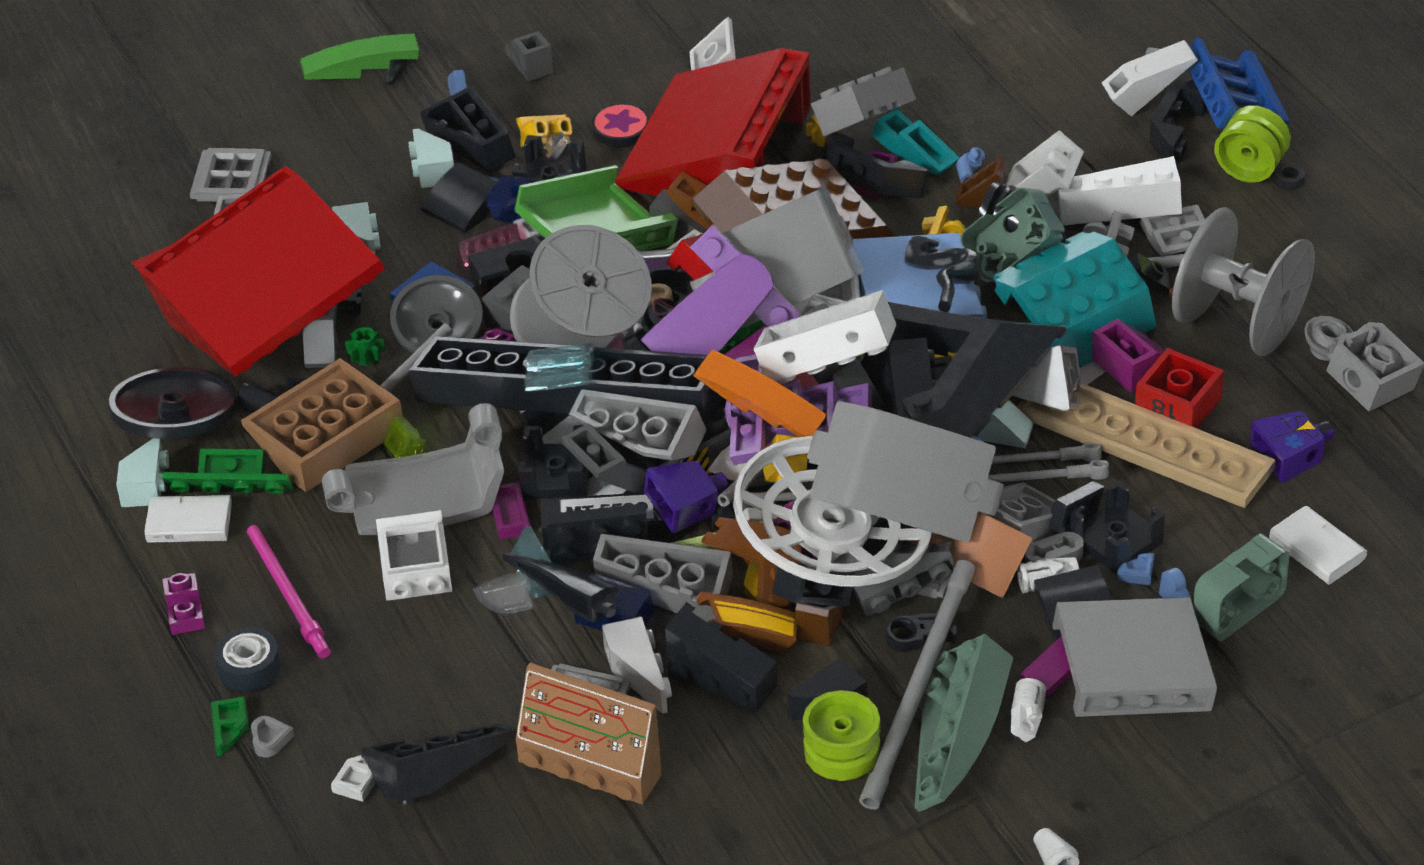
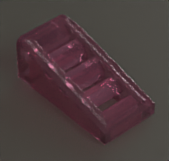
[459,223,520,266]

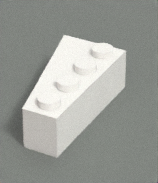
[1058,156,1182,225]

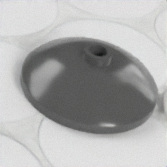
[390,275,483,353]

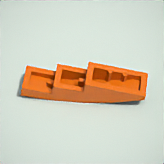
[693,350,827,438]

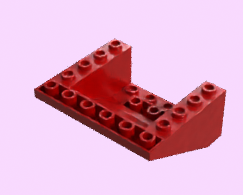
[616,48,811,196]
[137,166,385,376]

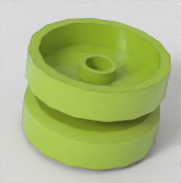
[1214,105,1291,183]
[803,690,881,781]

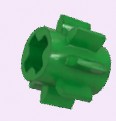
[345,327,385,366]

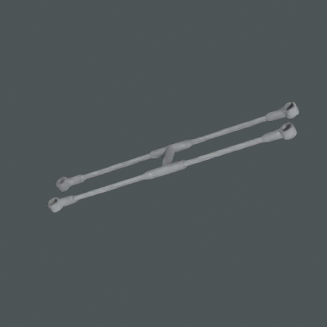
[728,442,1109,510]

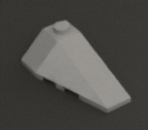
[569,389,707,461]

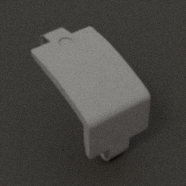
[690,187,864,328]
[806,401,1004,543]
[322,403,504,535]

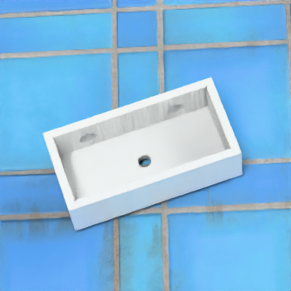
[754,290,896,384]

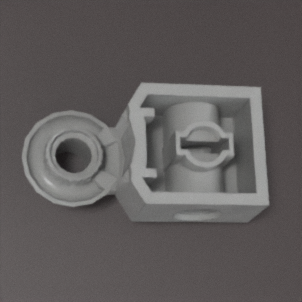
[1304,316,1424,411]

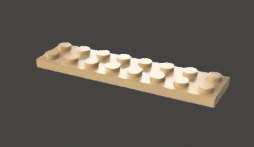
[1016,383,1276,508]

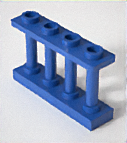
[1188,37,1291,129]

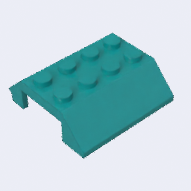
[994,231,1156,368]

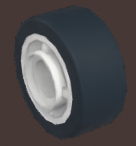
[215,628,281,692]

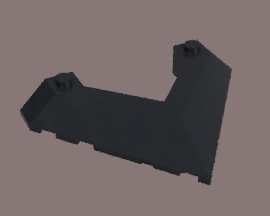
[863,302,1066,438]

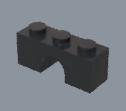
[468,235,545,298]

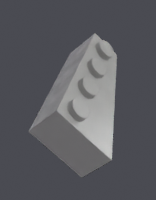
[811,66,916,136]
[593,534,733,622]

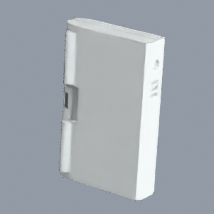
[144,495,232,542]
[1270,506,1367,585]

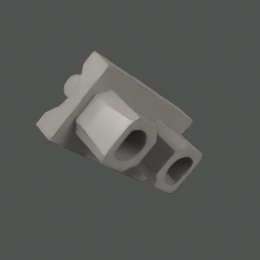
[1083,210,1135,257]

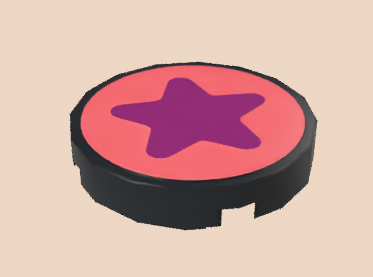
[592,103,649,147]

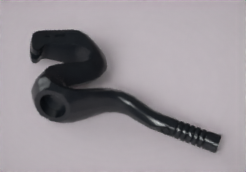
[904,236,979,312]

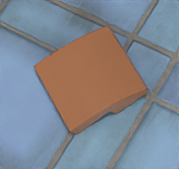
[948,512,1033,598]

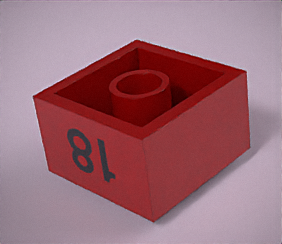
[1135,348,1224,428]

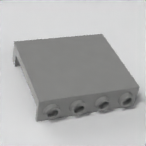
[1053,597,1217,717]

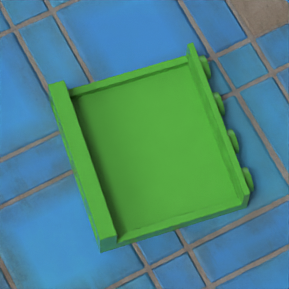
[515,165,678,251]

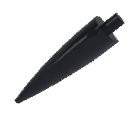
[502,553,620,623]

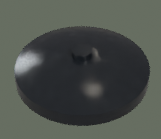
[109,367,237,439]

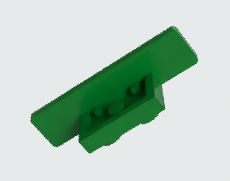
[162,449,294,494]

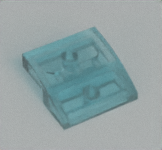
[524,343,593,392]

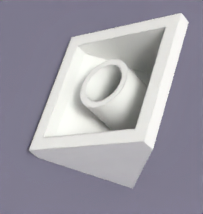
[689,17,735,70]

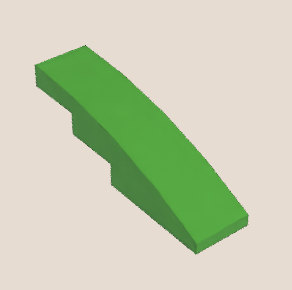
[300,34,419,80]

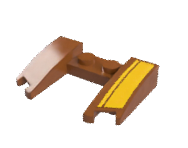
[697,517,802,654]

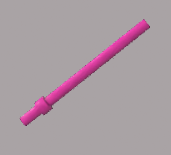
[247,525,331,659]

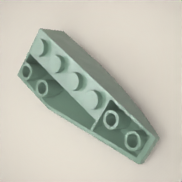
[914,634,1013,812]

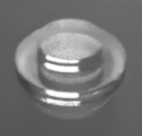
[544,132,569,160]

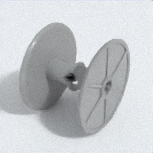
[1172,207,1315,356]
[510,225,652,349]

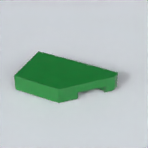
[211,696,249,756]

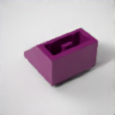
[1091,319,1165,394]

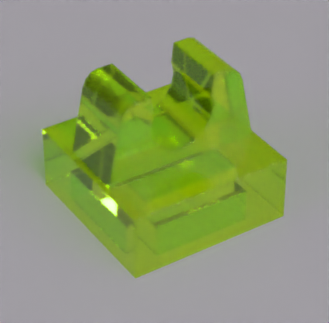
[383,417,427,458]

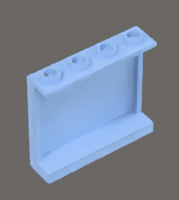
[853,233,987,318]

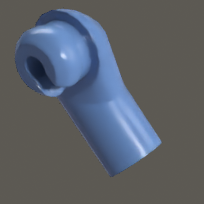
[956,147,985,182]

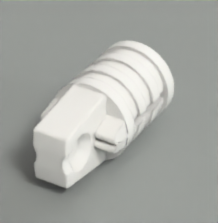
[1017,557,1079,593]
[1011,678,1047,742]

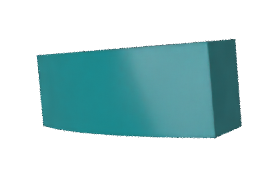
[871,107,960,175]

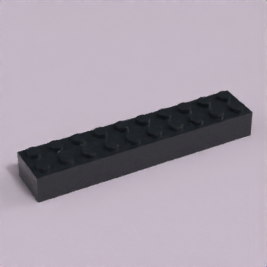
[409,336,723,424]

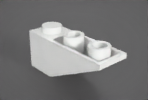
[1102,40,1198,116]
[602,617,672,713]

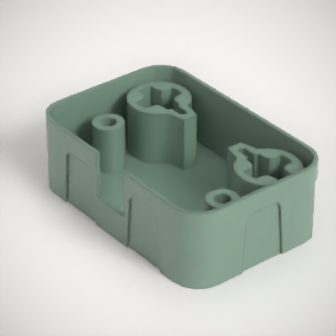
[961,187,1065,283]
[1194,534,1290,641]

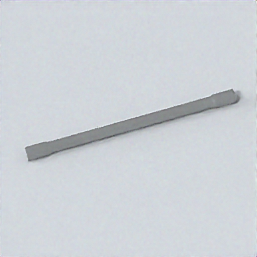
[859,560,975,809]

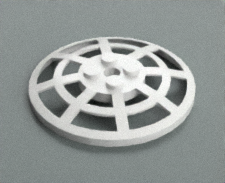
[733,436,932,586]

